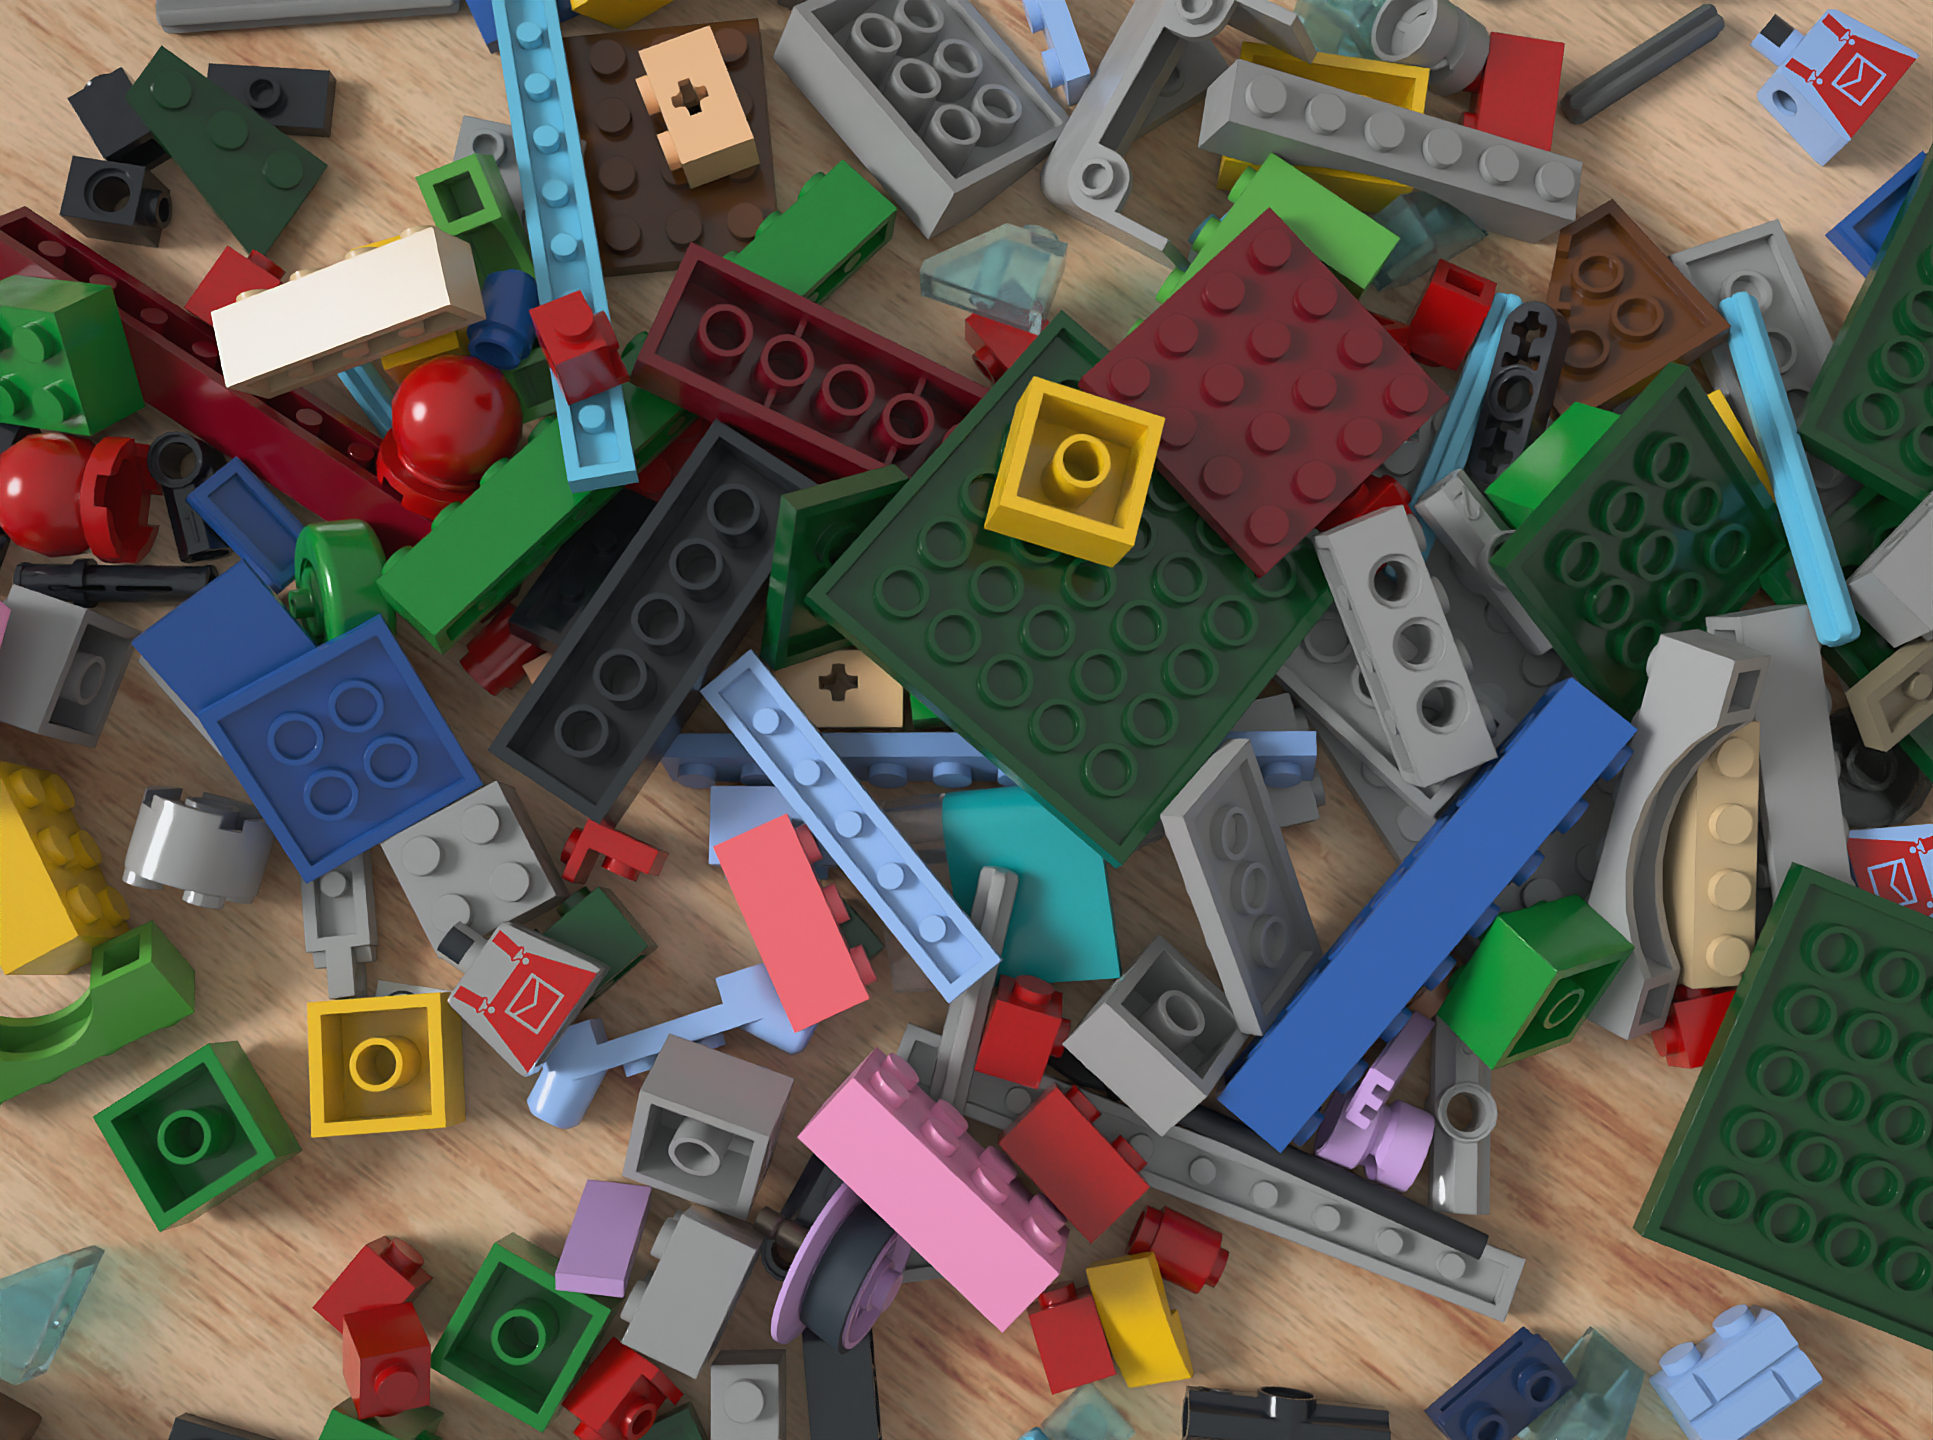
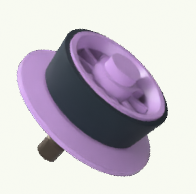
[753,1182,912,1354]

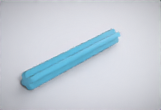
[1382,292,1524,583]

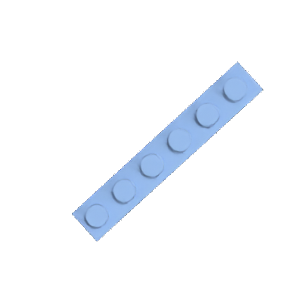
[700,649,1003,1003]

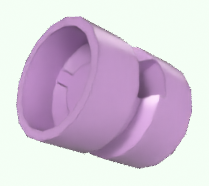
[1313,1081,1435,1194]

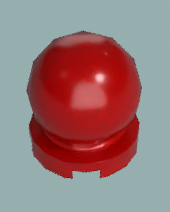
[376,354,523,520]
[0,432,163,563]

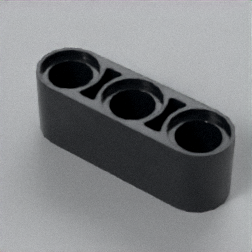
[802,1327,883,1440]

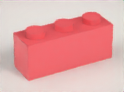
[713,813,878,1033]

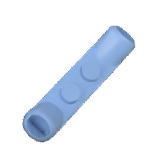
[527,963,818,1129]

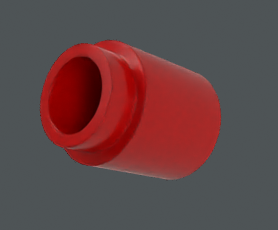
[459,603,547,696]
[1125,1205,1229,1294]

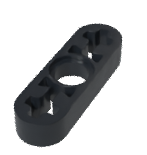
[1469,301,1571,485]

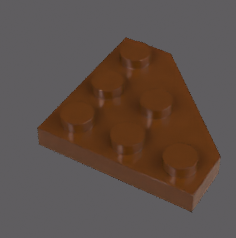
[1528,199,1731,422]

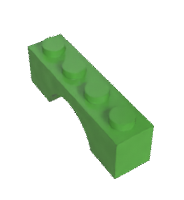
[415,153,557,424]
[0,920,195,1105]

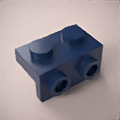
[1424,1326,1578,1440]

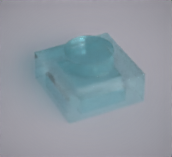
[1040,1382,1136,1440]

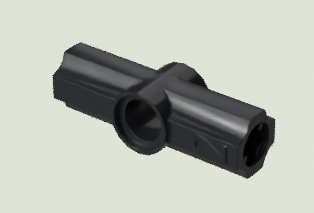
[1181,1386,1391,1440]

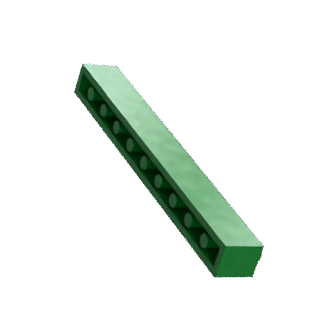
[376,160,897,655]

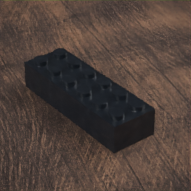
[487,419,818,830]

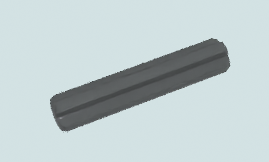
[1560,4,1725,125]

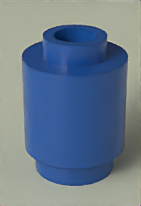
[467,269,540,370]

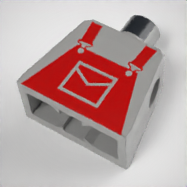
[436,921,611,1077]

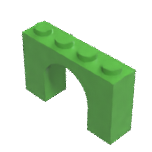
[1124,152,1400,339]

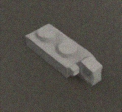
[300,849,378,1000]

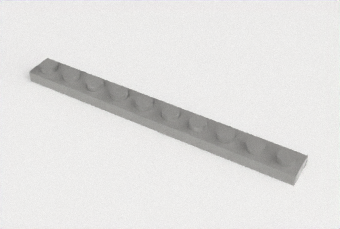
[896,1022,1526,1323]

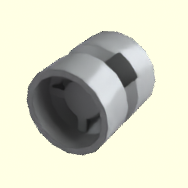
[1371,0,1490,96]

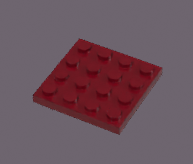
[1078,207,1450,578]

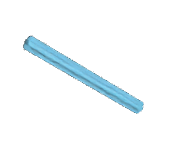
[1718,291,1861,647]

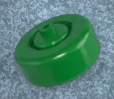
[288,519,397,646]

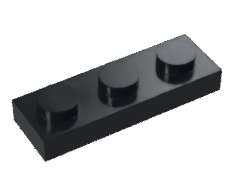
[508,487,657,654]

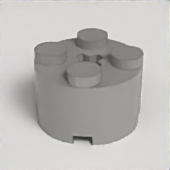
[122,785,275,909]

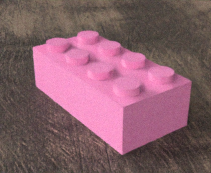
[798,1047,1070,1333]

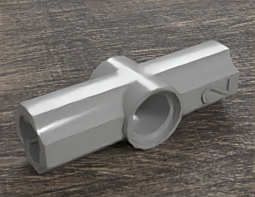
[1413,468,1552,656]
[1423,1014,1498,1215]

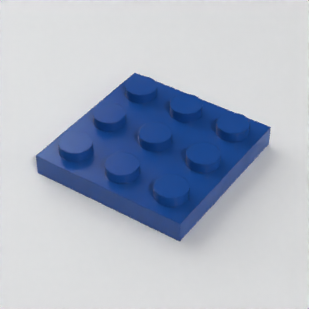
[197,613,483,884]

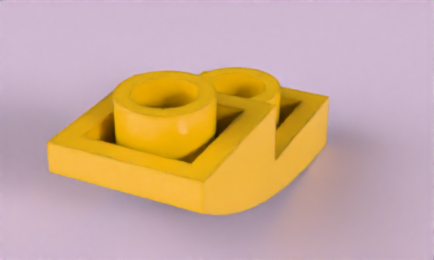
[1085,1252,1194,1388]

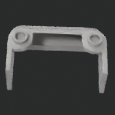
[1040,0,1317,272]

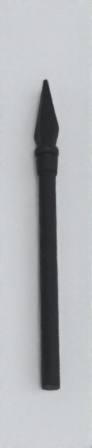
[1047,1047,1489,1260]

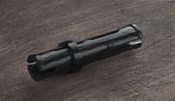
[13,558,219,608]

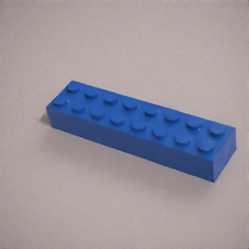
[1216,677,1638,1153]

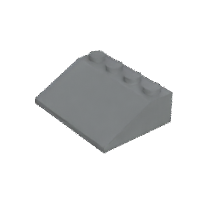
[773,0,1070,240]

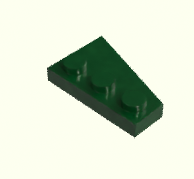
[125,45,328,256]

